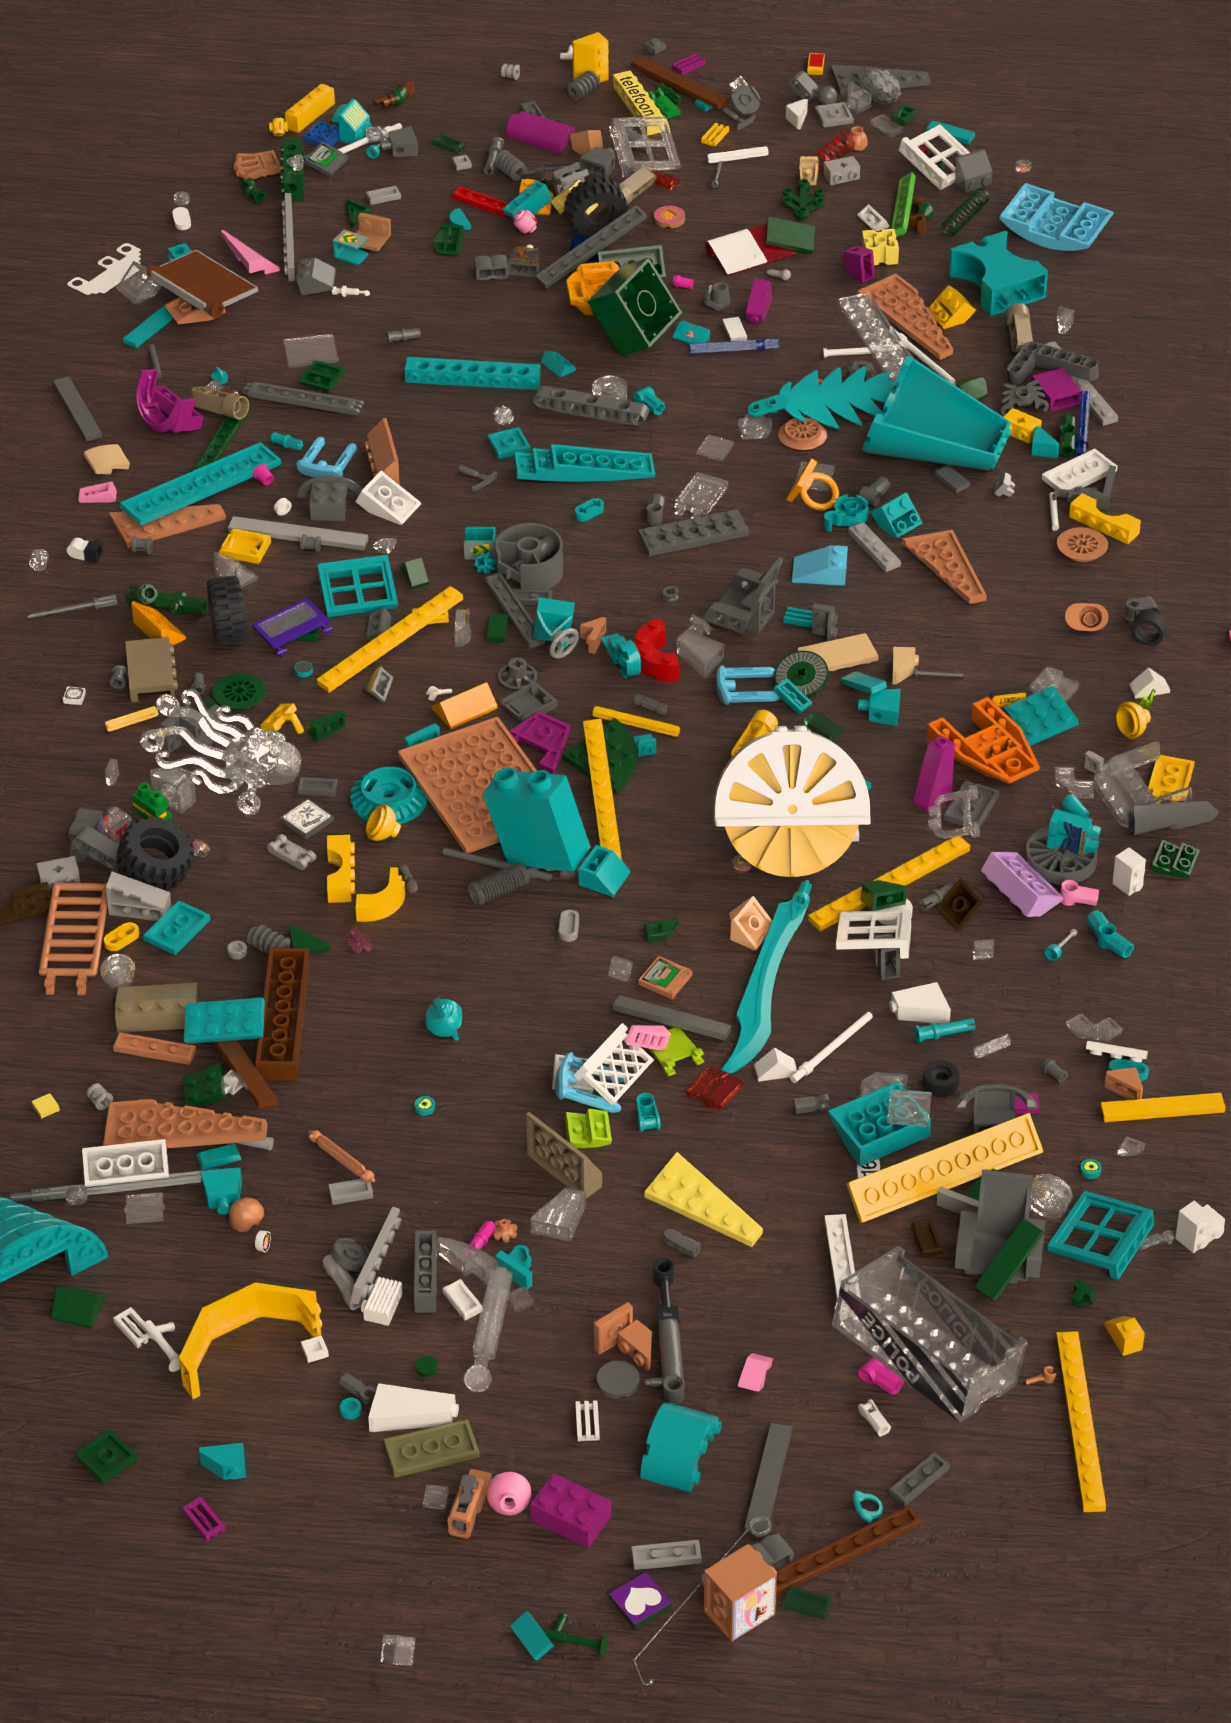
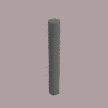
[148,344,162,379]

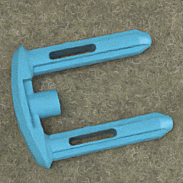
[296,437,357,478]
[716,665,781,706]
[555,1052,624,1113]

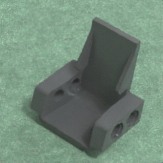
[703,557,783,634]
[955,1170,1046,1284]

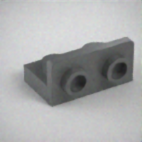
[812,603,838,641]

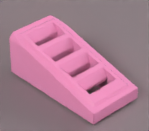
[78,482,117,503]
[625,1025,671,1050]

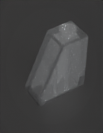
[676,630,724,678]
[531,1187,586,1242]

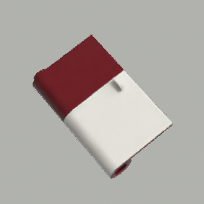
[705,223,796,276]

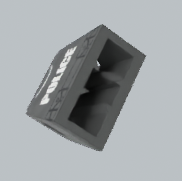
[873,934,900,980]

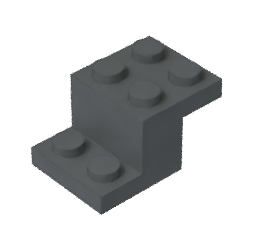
[160,704,224,754]

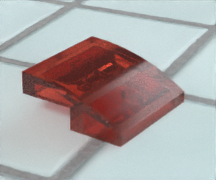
[685,1066,744,1109]

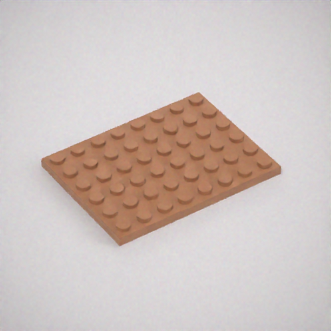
[398,716,537,853]

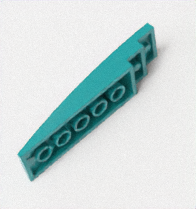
[514,444,655,482]

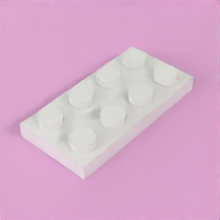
[1042,449,1117,491]

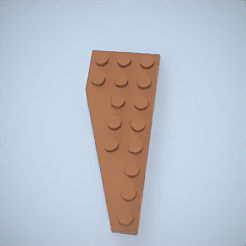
[857,274,953,360]
[103,1099,268,1148]

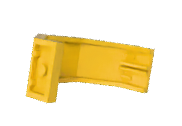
[179,1283,322,1399]

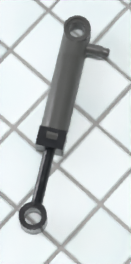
[645,1258,685,1405]

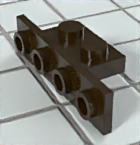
[0,882,74,926]

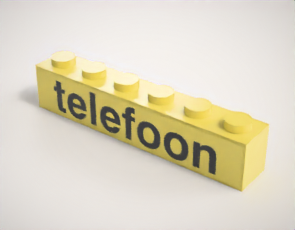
[613,71,666,135]

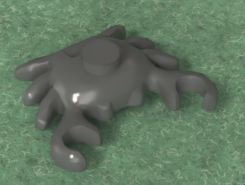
[1001,379,1049,417]

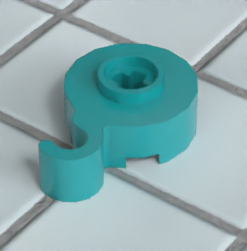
[823,494,869,532]
[608,636,641,678]

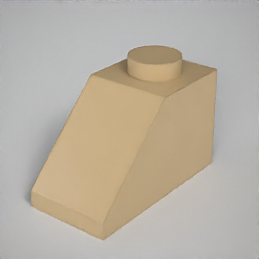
[892,647,919,685]

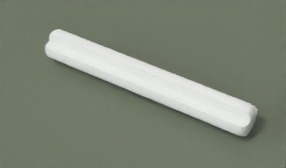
[707,146,768,163]

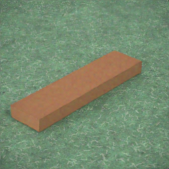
[113,1032,196,1065]

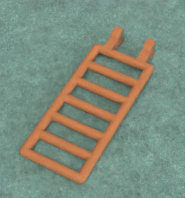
[38,883,108,995]

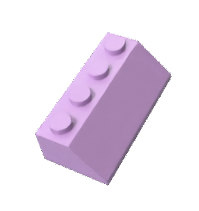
[981,852,1064,917]

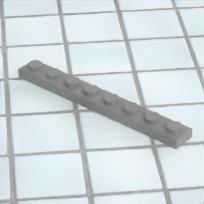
[282,193,295,281]
[1045,341,1118,426]

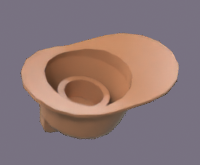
[1065,603,1109,632]

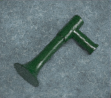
[544,1613,608,1658]

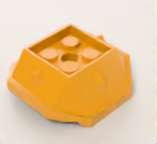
[567,261,619,315]

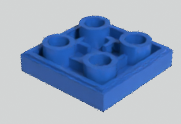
[303,121,340,146]

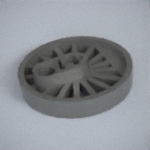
[1024,826,1098,885]

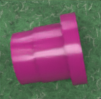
[253,464,274,485]

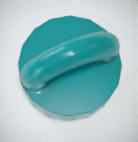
[211,367,228,385]

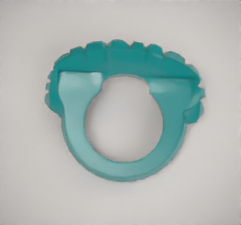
[853,1490,883,1523]

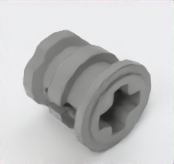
[501,64,520,80]
[86,1083,113,1110]

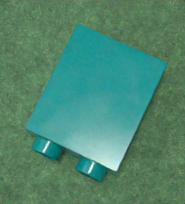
[483,767,591,872]

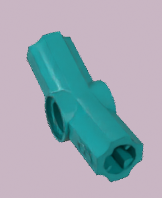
[1086,910,1134,959]

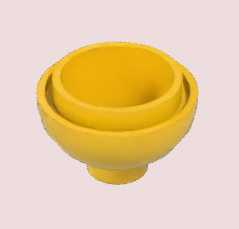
[1116,702,1151,739]
[366,804,401,841]

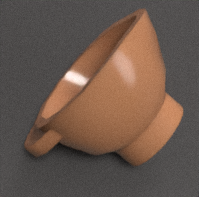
[846,126,868,151]

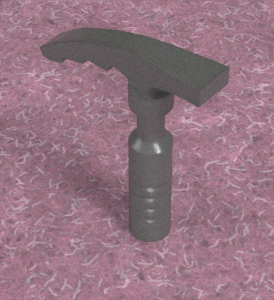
[723,108,756,130]
[459,465,498,491]

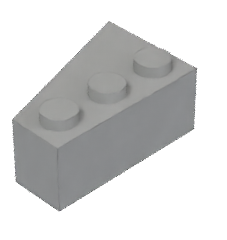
[106,872,171,921]

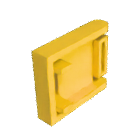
[219,529,271,564]

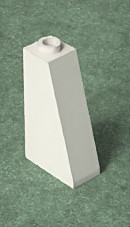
[368,1383,459,1432]

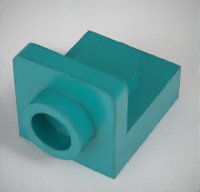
[633,734,656,757]

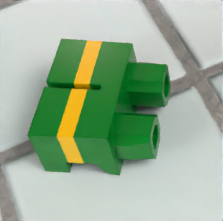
[132,782,172,821]

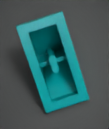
[1032,426,1059,458]

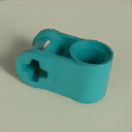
[636,1093,661,1132]

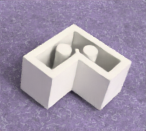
[1175,1201,1225,1253]

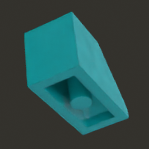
[199,1443,246,1480]

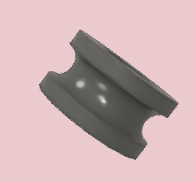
[662,586,679,602]

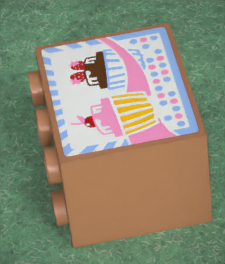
[704,1544,777,1642]

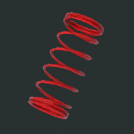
[813,132,855,171]

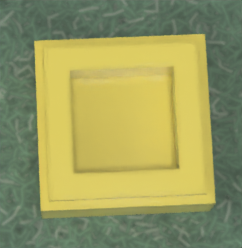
[32,1093,60,1119]

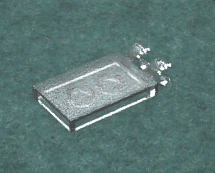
[675,472,728,519]

